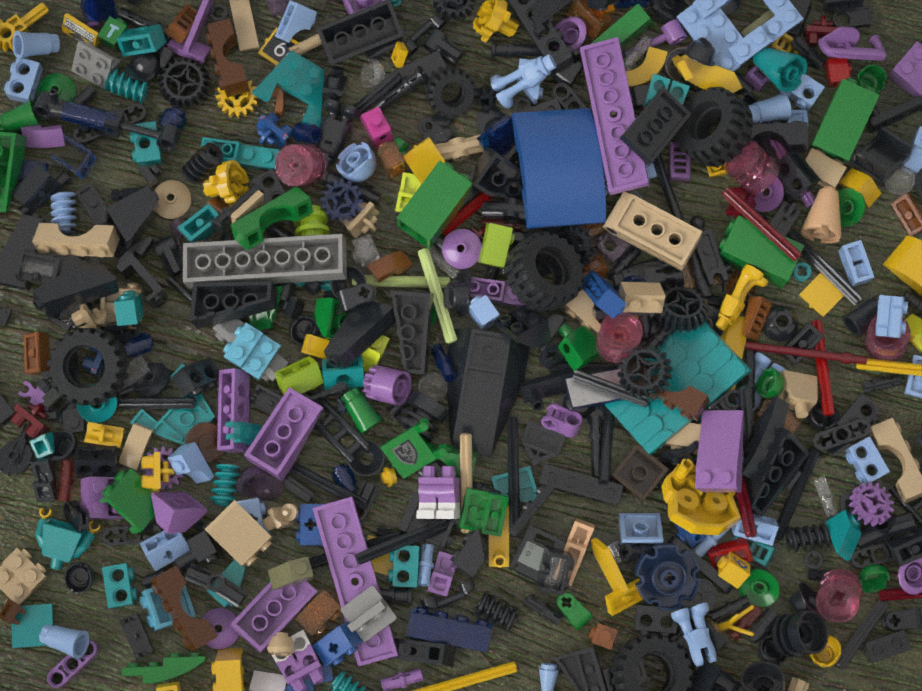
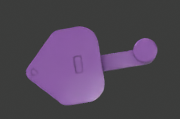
[818,27,887,61]

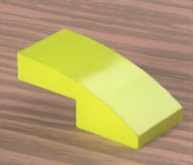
[395,172,421,212]

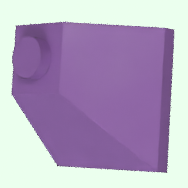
[151,492,207,534]

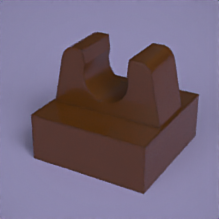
[0,599,26,625]

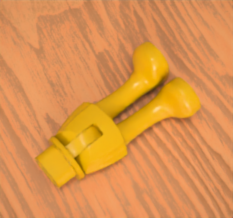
[715,264,769,331]

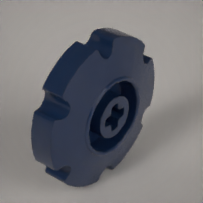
[634,543,701,610]

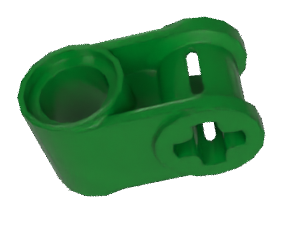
[556,593,593,631]

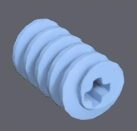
[51,192,77,235]

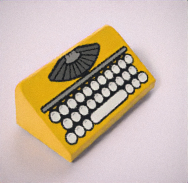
[62,13,100,47]

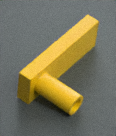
[489,505,509,568]

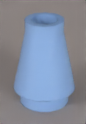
[539,663,559,691]

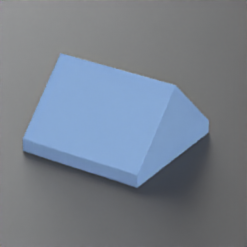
[619,513,663,545]

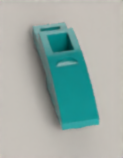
[200,137,281,171]

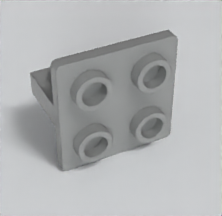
[71,40,121,89]
[340,585,397,642]

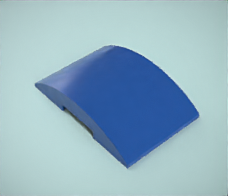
[512,108,606,229]

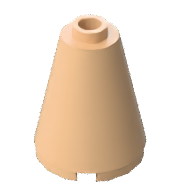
[801,186,841,244]

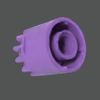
[363,365,411,406]

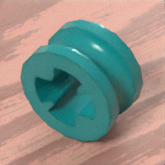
[792,262,811,282]

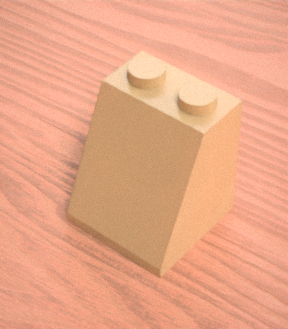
[205,500,273,567]

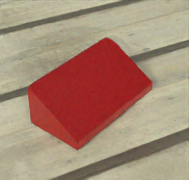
[708,538,753,571]

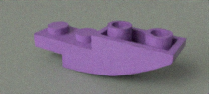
[470,277,536,309]

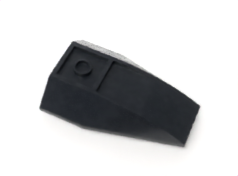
[445,329,530,457]

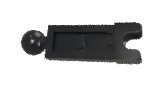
[690,215,729,287]

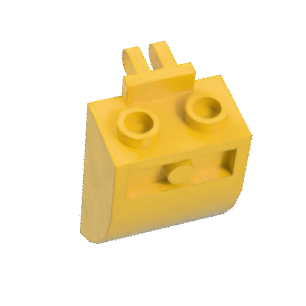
[883,235,922,296]

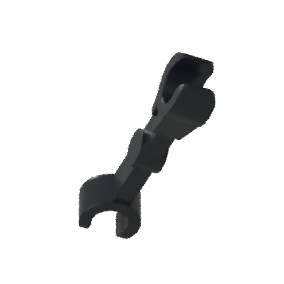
[303,382,349,402]

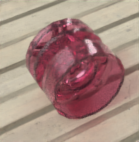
[725,141,779,195]
[275,144,326,186]
[596,312,643,363]
[865,316,911,362]
[816,569,862,622]

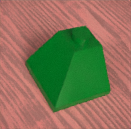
[314,298,350,339]

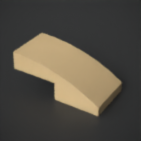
[118,423,153,470]

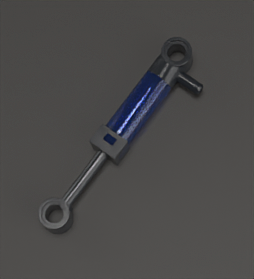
[32,89,181,152]

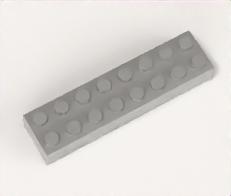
[183,234,347,289]

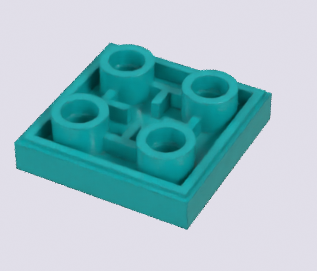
[11,604,54,648]

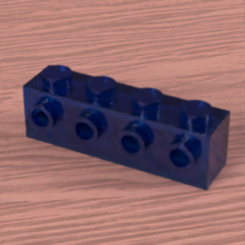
[406,607,493,652]

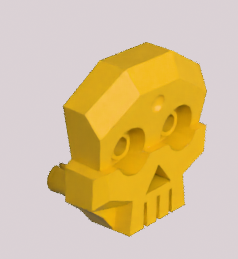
[661,459,741,535]

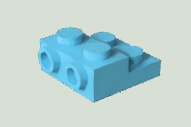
[223,323,281,380]
[139,585,196,632]

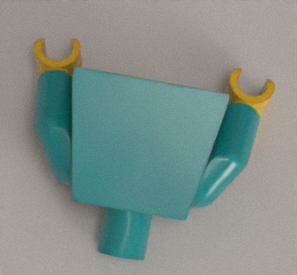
[35,508,101,570]

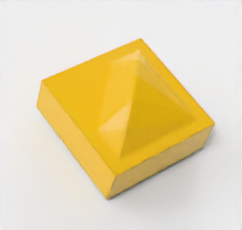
[391,41,408,68]

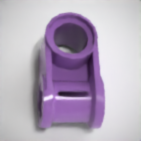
[541,403,582,438]

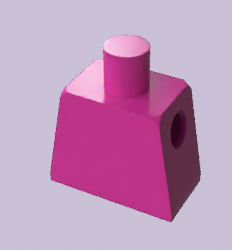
[360,106,394,151]

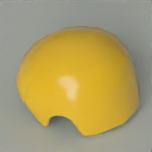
[810,635,841,668]

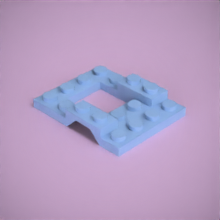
[677,0,803,72]

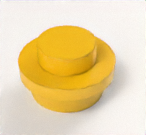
[381,467,397,487]

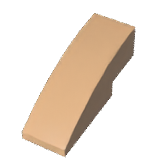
[553,518,595,586]

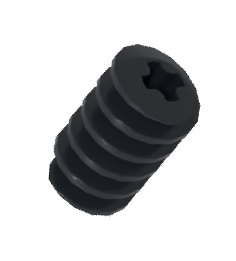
[181,142,223,184]
[786,523,831,553]
[475,591,520,633]

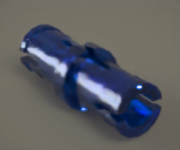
[430,344,457,382]

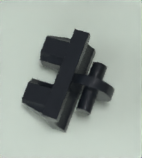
[322,65,348,101]

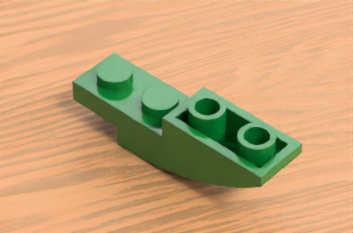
[122,652,207,684]

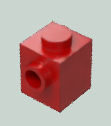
[824,57,852,88]

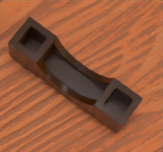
[206,18,250,97]
[630,359,710,421]
[151,565,218,652]

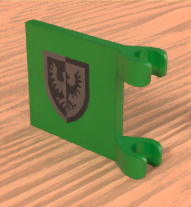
[380,418,448,479]

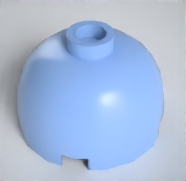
[336,142,377,182]

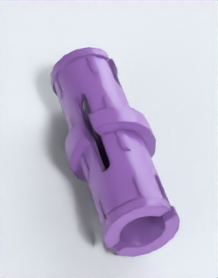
[380,668,424,691]

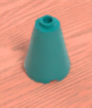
[753,47,807,93]

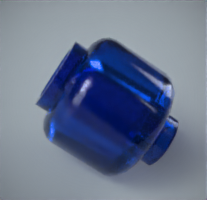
[158,106,188,132]

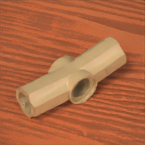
[435,134,489,162]

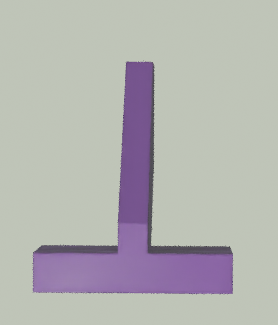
[167,0,214,64]

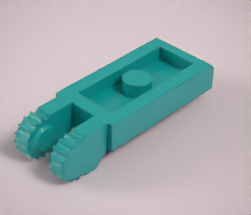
[225,421,264,445]

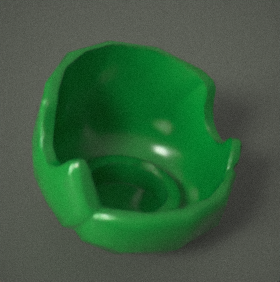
[856,64,887,94]
[756,367,784,399]
[858,564,890,593]

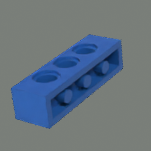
[582,269,627,319]

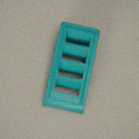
[733,535,776,568]

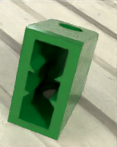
[558,323,607,372]

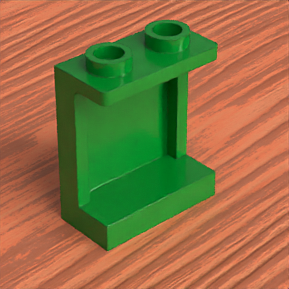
[99,468,155,534]

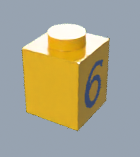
[717,551,750,589]

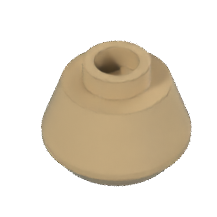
[267,632,295,656]

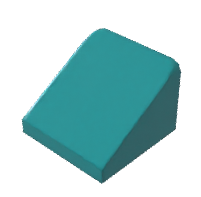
[29,432,55,458]

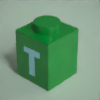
[98,17,128,51]

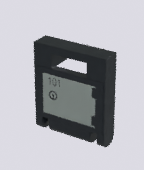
[508,525,566,584]

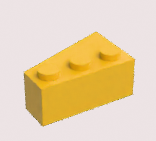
[212,648,245,691]

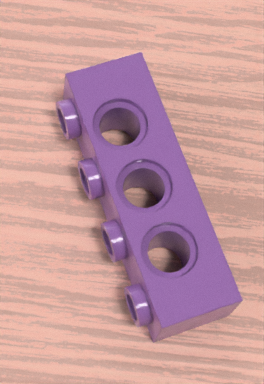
[217,368,250,453]

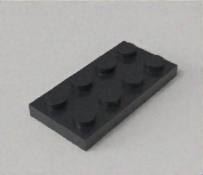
[620,87,691,166]

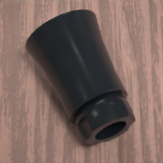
[842,295,879,338]

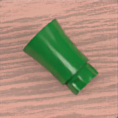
[0,99,41,133]
[341,387,383,435]

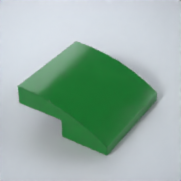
[458,487,509,537]

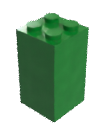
[809,77,879,163]
[397,160,472,250]
[718,215,804,289]

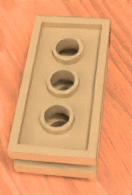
[603,192,702,271]

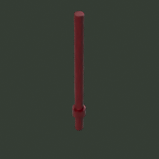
[745,341,867,364]

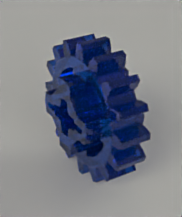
[320,179,364,223]

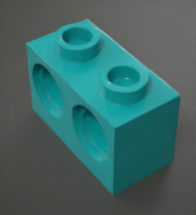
[388,546,419,588]
[102,563,138,609]

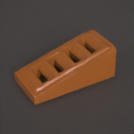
[165,3,198,43]
[742,296,772,342]

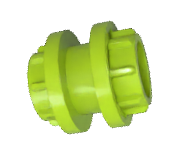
[294,205,330,237]

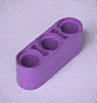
[47,640,100,688]

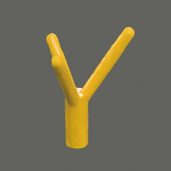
[713,605,754,636]

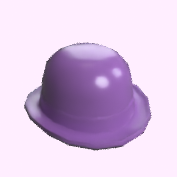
[554,17,587,51]
[898,557,922,595]

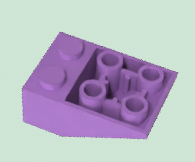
[81,477,124,520]

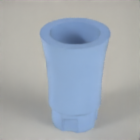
[13,31,60,59]
[748,93,791,123]
[39,624,89,659]

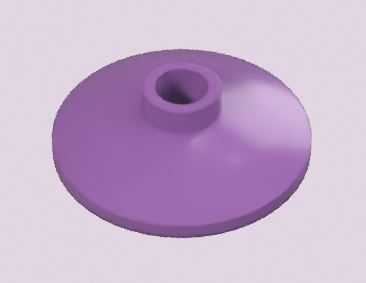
[745,172,784,212]
[442,229,482,269]
[202,608,239,649]

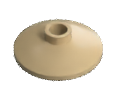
[154,180,192,219]

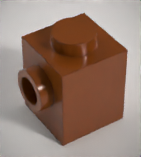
[588,623,618,650]

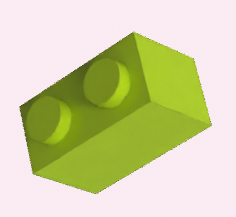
[478,223,515,268]
[274,356,324,395]

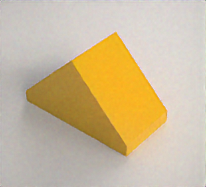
[838,168,882,208]

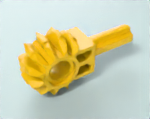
[0,3,49,53]

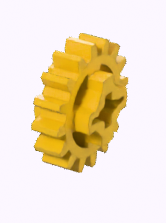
[216,80,259,119]

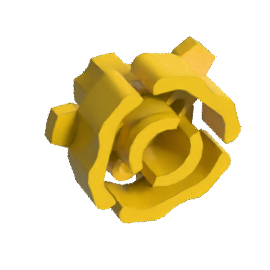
[473,0,519,43]
[203,160,250,206]

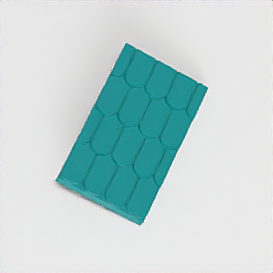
[603,321,752,455]

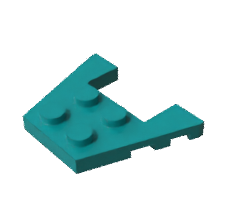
[251,51,325,131]
[130,363,216,445]

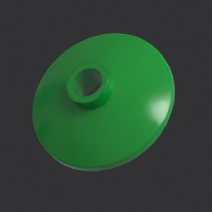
[37,73,77,105]
[838,188,866,227]
[739,569,780,607]

